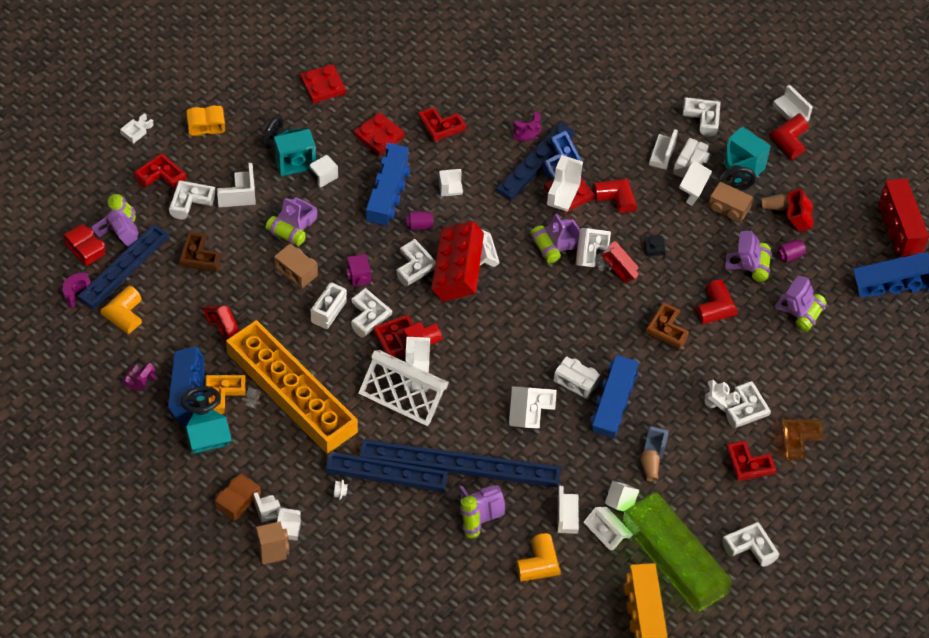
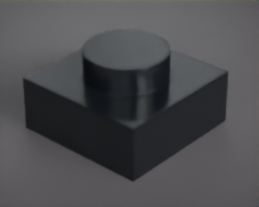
[644,236,666,256]

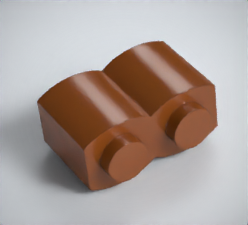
[215,474,261,521]

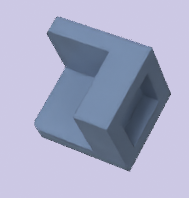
[644,426,669,459]

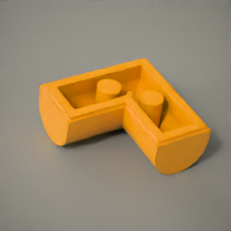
[100,286,142,335]
[205,375,246,414]
[516,533,561,582]

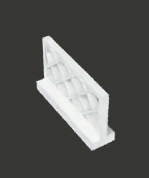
[359,350,449,426]

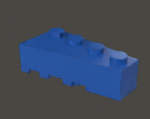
[366,143,411,226]
[853,252,929,297]
[168,346,205,427]
[590,355,639,439]

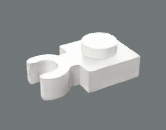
[120,114,153,143]

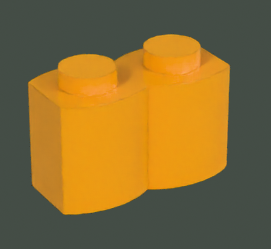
[186,105,225,136]

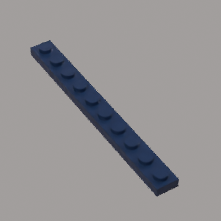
[360,439,561,488]

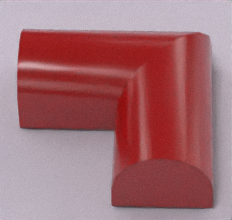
[418,107,466,142]
[769,113,809,160]
[134,153,186,189]
[593,178,637,213]
[695,280,738,325]
[202,305,240,342]
[373,315,414,360]
[402,322,442,348]
[726,441,777,481]

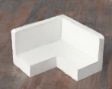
[547,155,583,211]
[217,163,256,207]
[404,337,430,392]
[509,386,557,428]

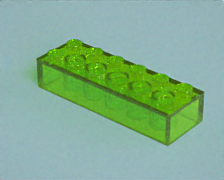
[622,491,733,613]

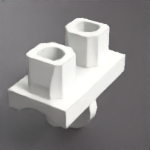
[705,380,740,413]

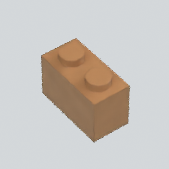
[708,182,753,223]
[274,244,318,289]
[256,521,289,565]

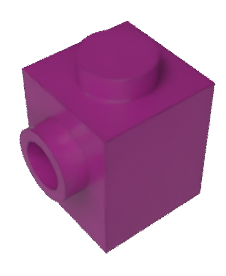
[345,254,371,286]

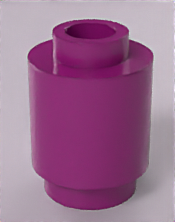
[406,211,433,230]
[777,240,806,263]

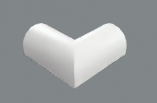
[683,97,720,136]
[169,181,215,219]
[575,228,611,267]
[397,239,436,286]
[351,288,392,337]
[726,381,771,428]
[723,522,779,566]

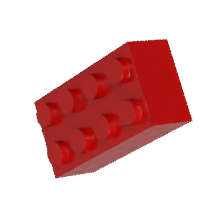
[878,178,929,257]
[432,220,484,302]

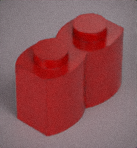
[787,188,814,232]
[63,224,105,266]

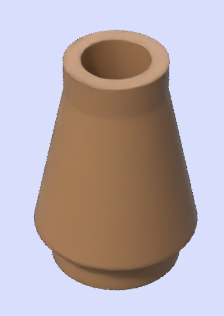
[762,193,788,211]
[640,450,660,482]

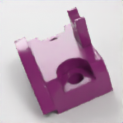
[513,111,541,141]
[62,273,91,308]
[122,362,157,391]

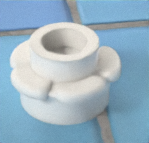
[334,480,347,500]

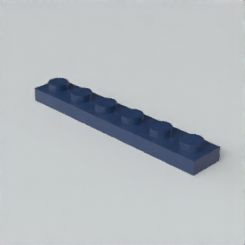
[496,122,575,201]
[78,224,169,310]
[326,452,448,493]

